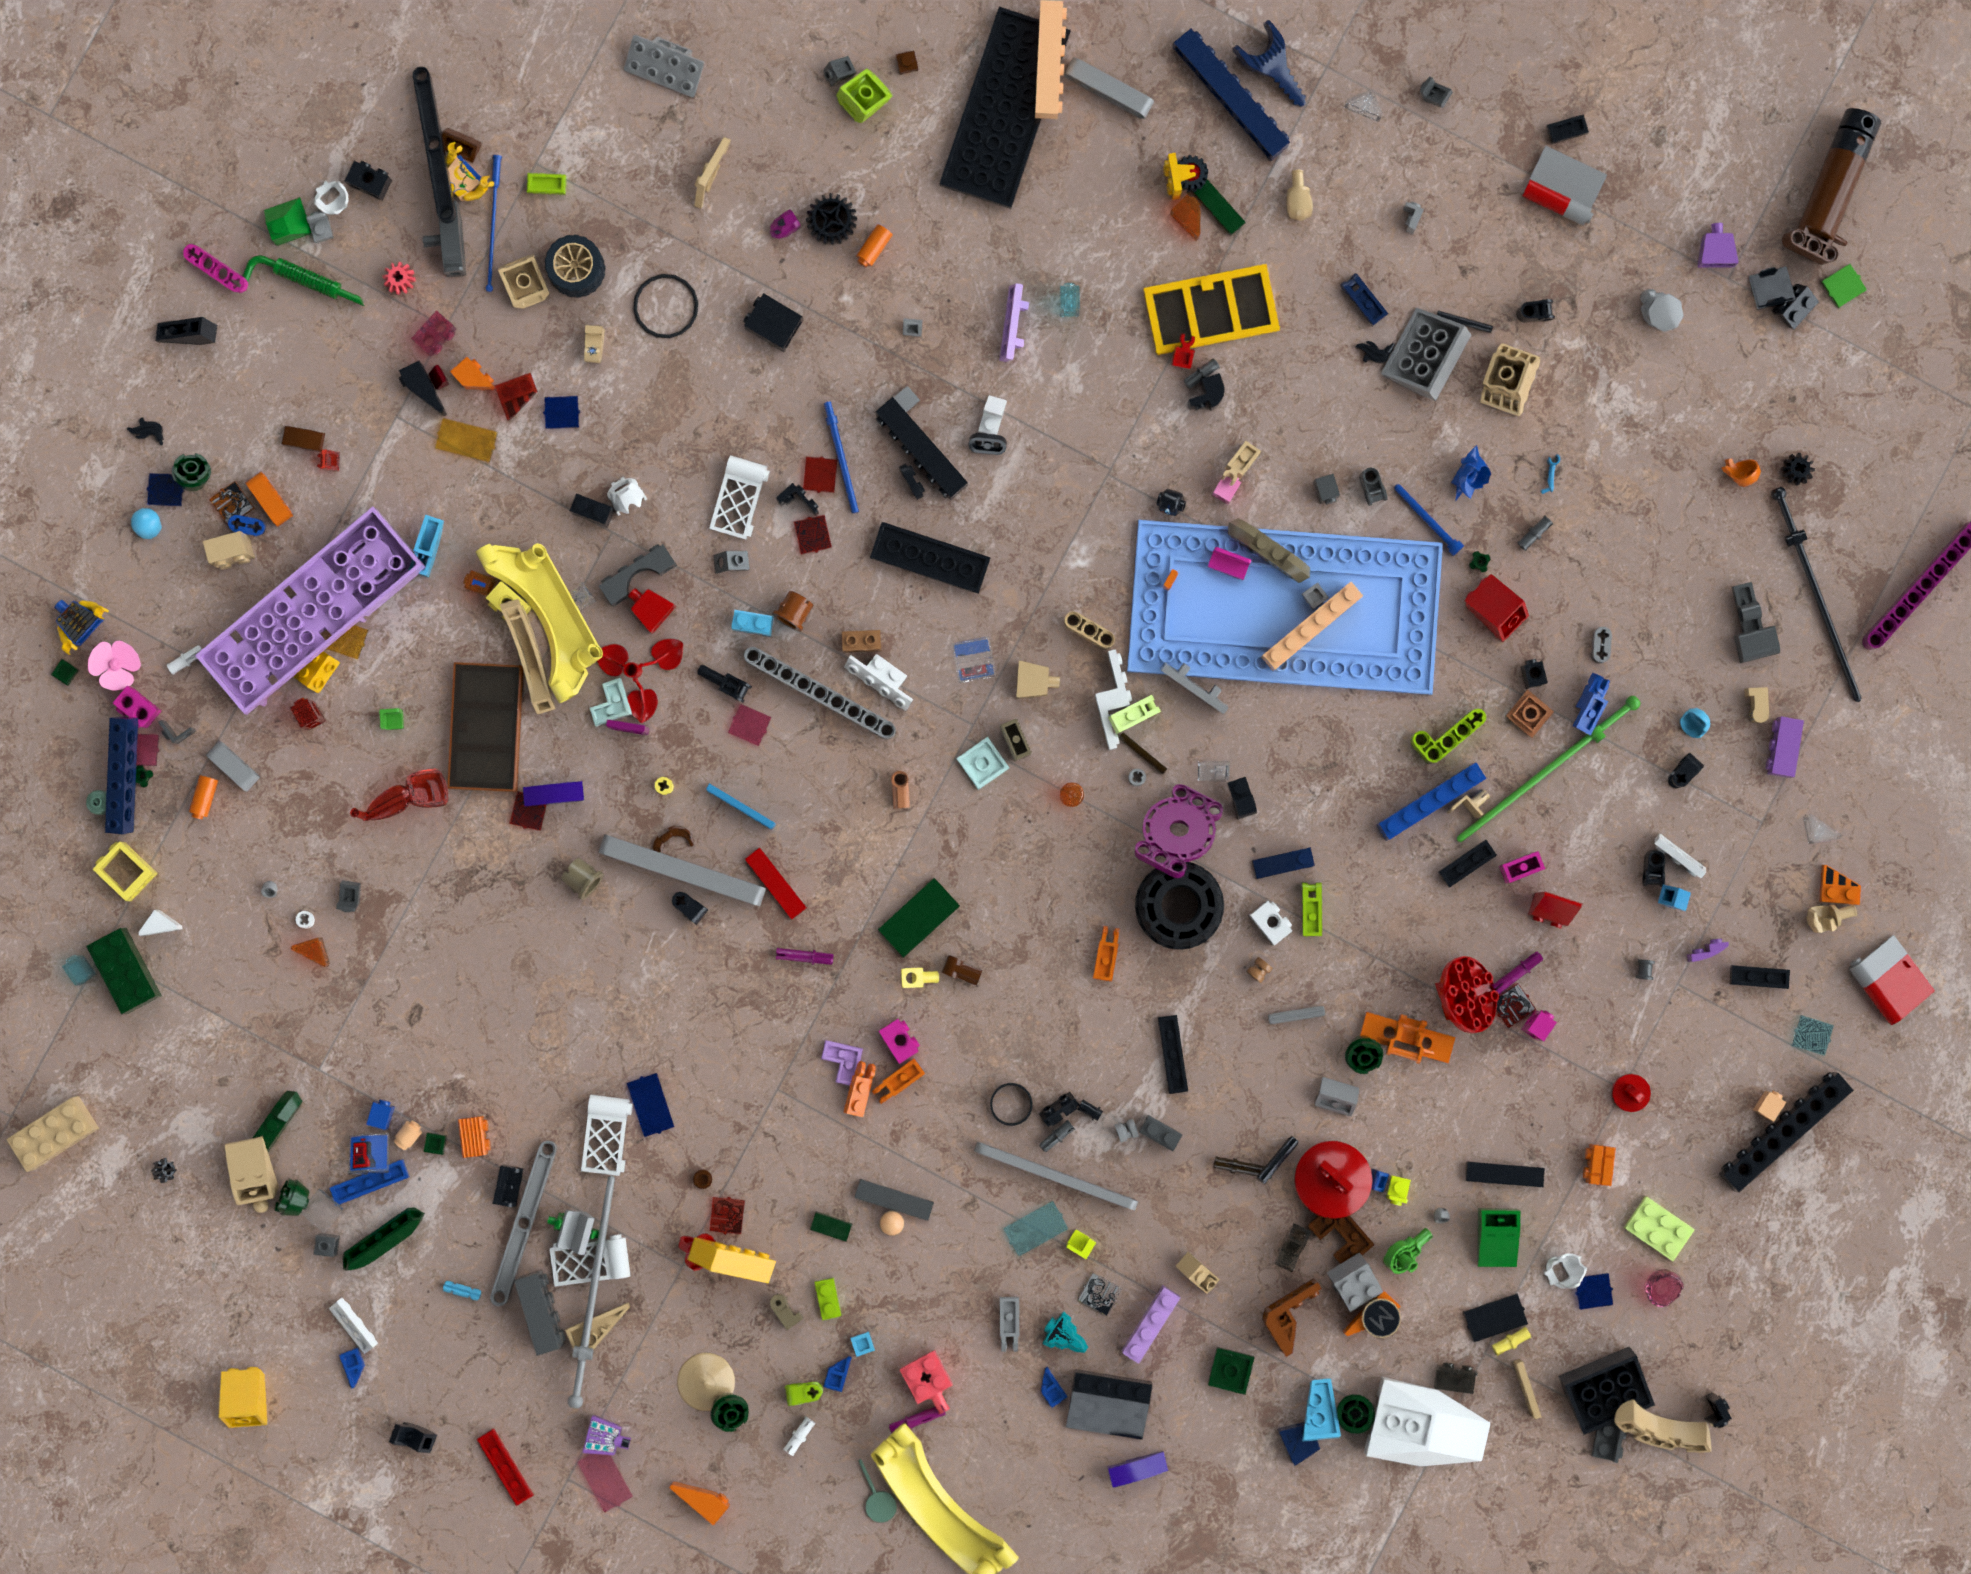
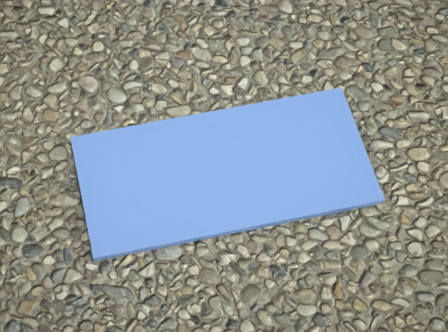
[1127,520,1443,695]

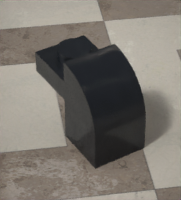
[1188,373,1225,411]
[1227,776,1257,820]
[389,1422,437,1453]

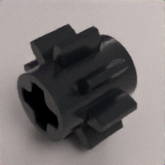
[150,1158,177,1183]

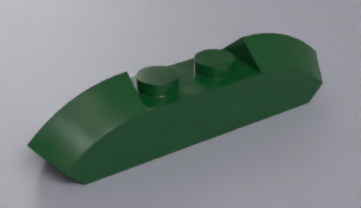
[253,1091,303,1153]
[342,1207,425,1271]

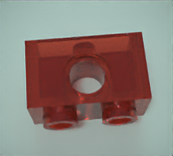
[290,698,326,731]

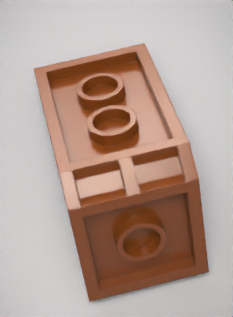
[1262,1278,1322,1357]

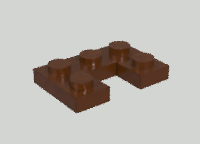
[1307,1216,1375,1264]

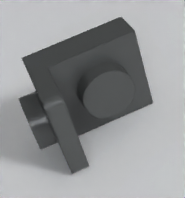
[823,56,857,86]

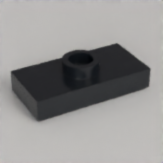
[1546,114,1589,144]

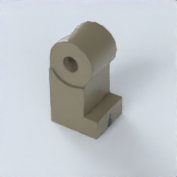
[770,1293,804,1330]

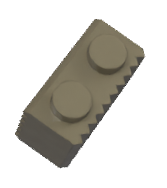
[1000,719,1032,762]

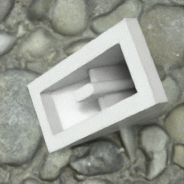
[139,910,182,936]

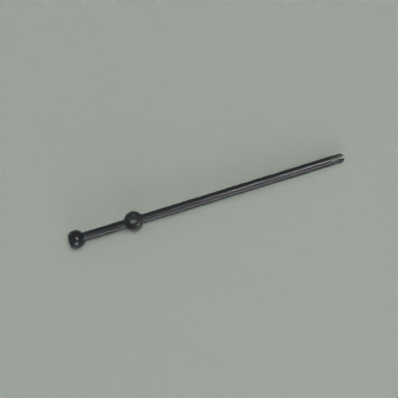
[1771,487,1862,702]

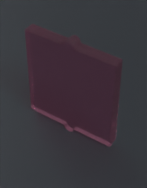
[728,704,772,746]
[136,734,160,766]

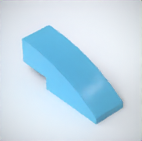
[408,515,444,577]

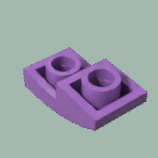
[1687,939,1729,962]

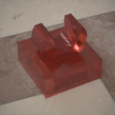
[317,449,340,472]

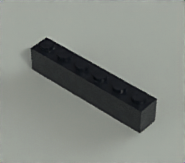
[875,397,968,500]

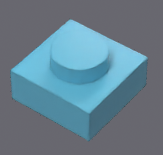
[850,1331,875,1357]

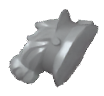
[1640,289,1684,332]

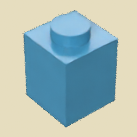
[1658,885,1691,911]

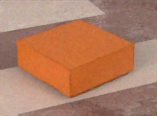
[1162,569,1179,591]

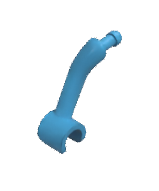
[1540,454,1560,494]

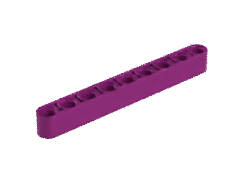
[1862,521,1971,650]

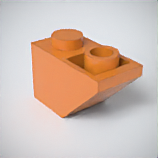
[450,357,495,391]

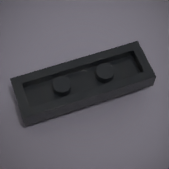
[1438,840,1497,888]
[1729,965,1790,989]

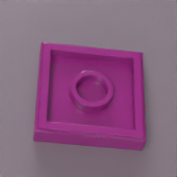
[606,719,650,736]

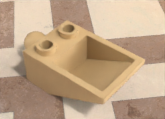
[224,1136,279,1213]

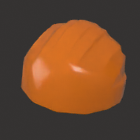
[1722,458,1761,487]

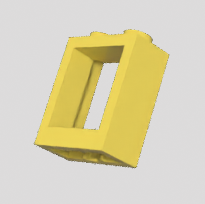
[93,841,158,901]

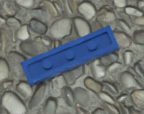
[330,1159,410,1206]

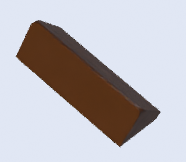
[442,128,482,163]

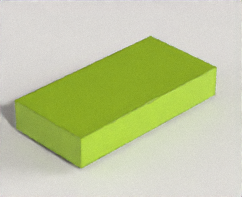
[527,173,566,195]

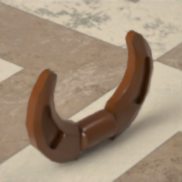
[653,826,694,854]

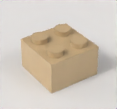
[203,531,255,570]

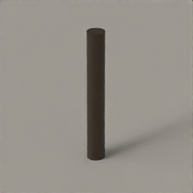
[1119,732,1167,774]

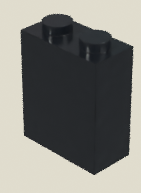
[743,293,804,352]

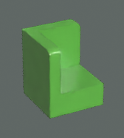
[379,708,404,730]

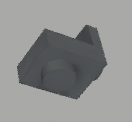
[1420,76,1453,108]
[336,880,361,912]

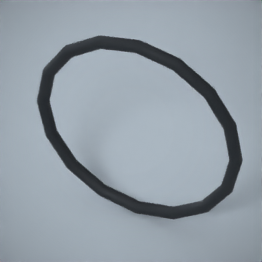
[633,274,698,338]

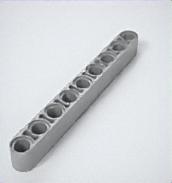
[744,647,896,740]
[598,834,766,906]

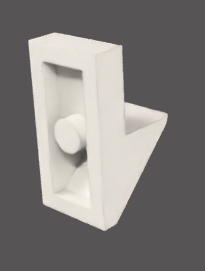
[978,395,1007,435]

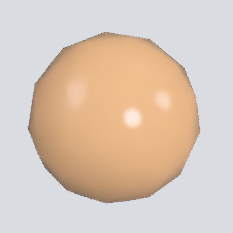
[880,1211,904,1236]

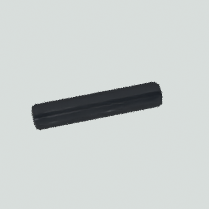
[1257,1136,1299,1184]

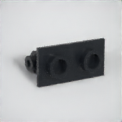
[1039,1092,1079,1127]

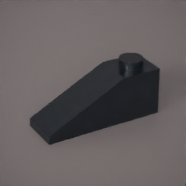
[155,317,217,345]
[398,361,447,416]

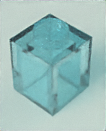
[62,955,96,986]

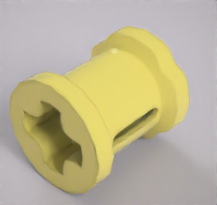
[655,777,674,795]

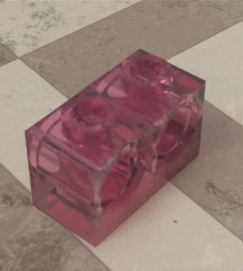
[411,310,457,357]

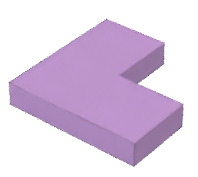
[821,1040,863,1085]

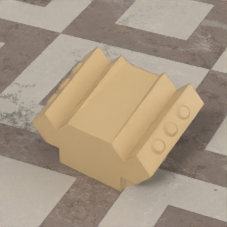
[1480,343,1540,416]

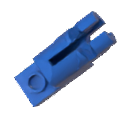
[1573,673,1610,735]

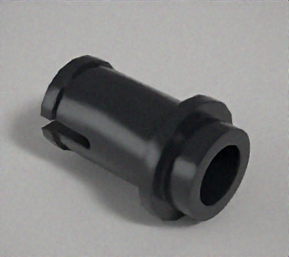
[1077,1099,1103,1121]

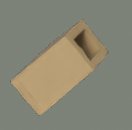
[1176,1252,1220,1294]

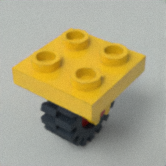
[1163,152,1208,200]

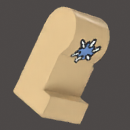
[584,325,605,363]

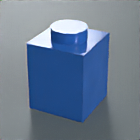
[366,1099,395,1130]

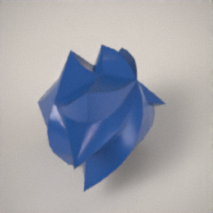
[1451,445,1492,501]

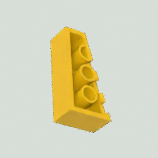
[688,1237,776,1283]

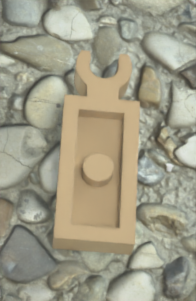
[1221,441,1261,486]

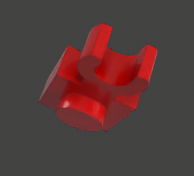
[1171,333,1195,369]

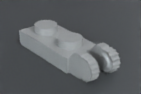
[1000,1297,1019,1352]

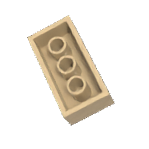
[6,1096,99,1172]

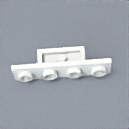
[844,654,913,711]

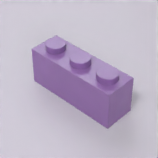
[1766,716,1804,778]

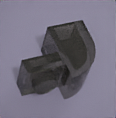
[1275,1223,1311,1272]

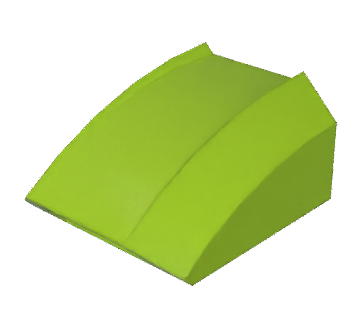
[836,69,893,123]

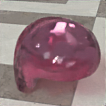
[1644,1269,1684,1307]

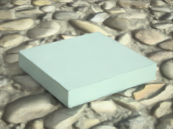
[956,737,1009,790]

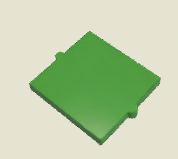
[1822,264,1867,308]

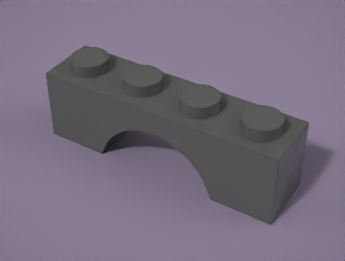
[599,544,677,607]

